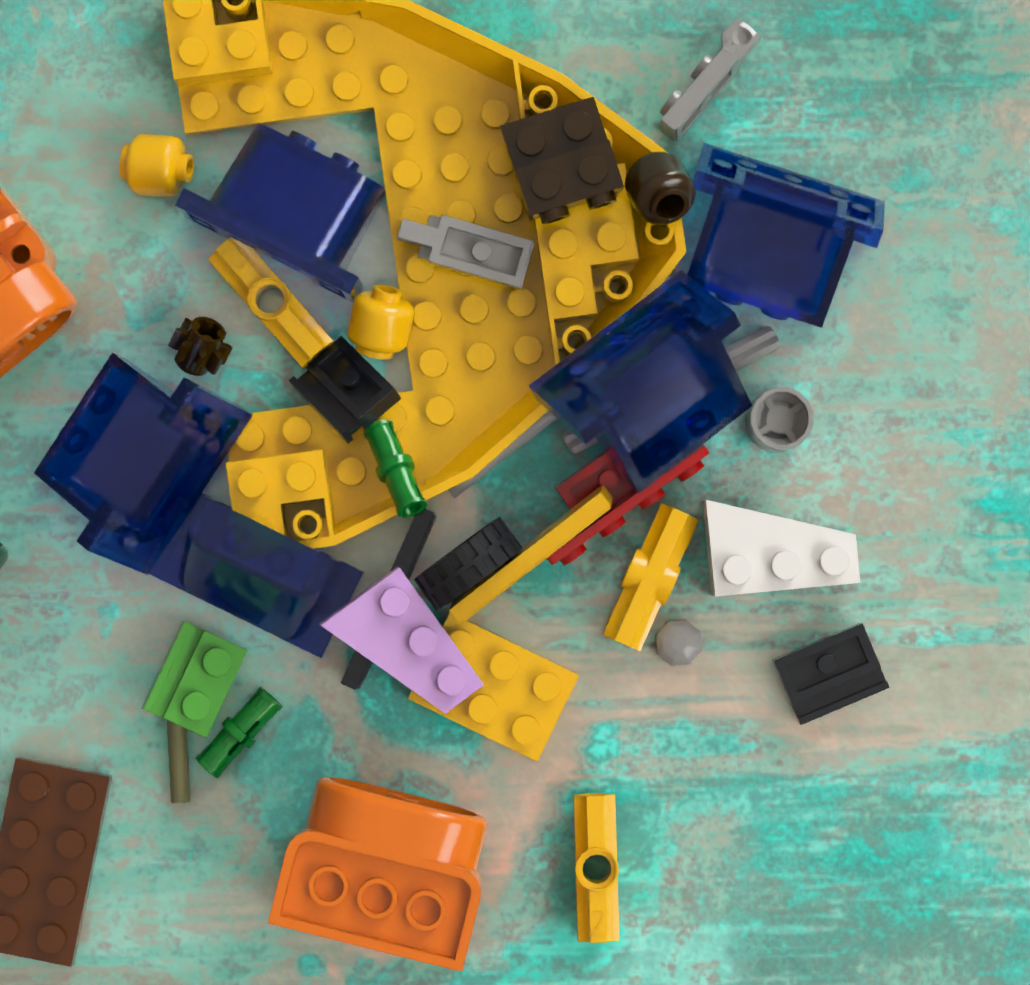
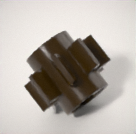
[168,317,232,376]

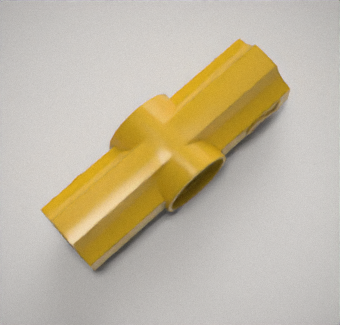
[208,232,334,369]
[602,503,699,651]
[573,793,620,943]

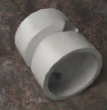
[745,387,813,453]

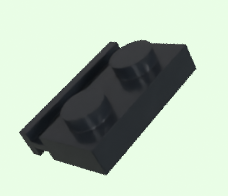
[288,336,401,444]
[772,623,890,725]

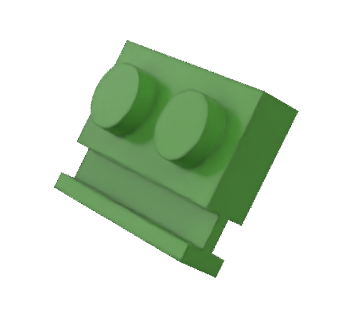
[141,621,248,738]

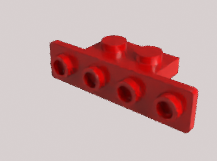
[546,432,709,566]

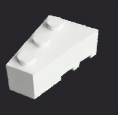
[702,500,861,597]

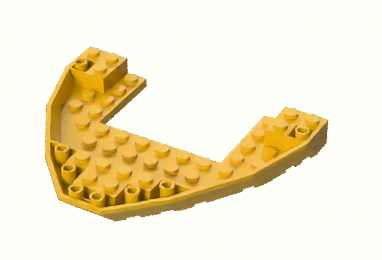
[163,0,686,559]

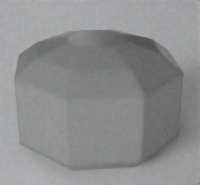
[655,620,702,666]

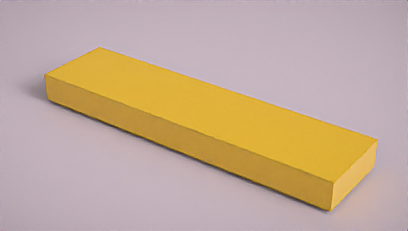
[449,484,613,623]

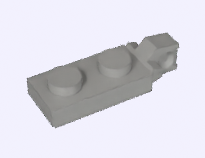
[660,18,761,141]
[397,215,535,290]

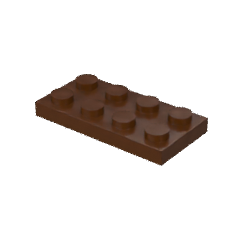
[0,757,112,967]

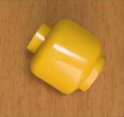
[119,133,194,198]
[347,284,414,359]

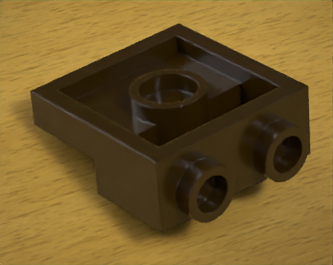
[500,96,624,225]

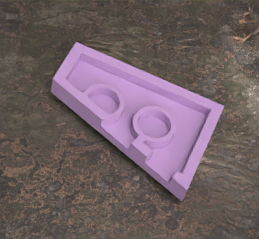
[319,566,484,714]

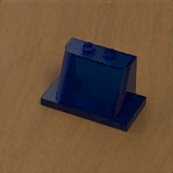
[175,123,386,303]
[684,143,885,328]
[529,270,752,493]
[34,352,253,575]
[149,488,364,658]

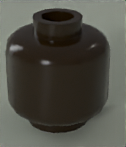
[624,152,696,225]

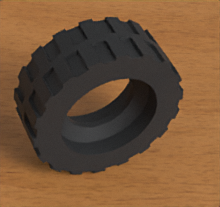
[414,517,522,611]

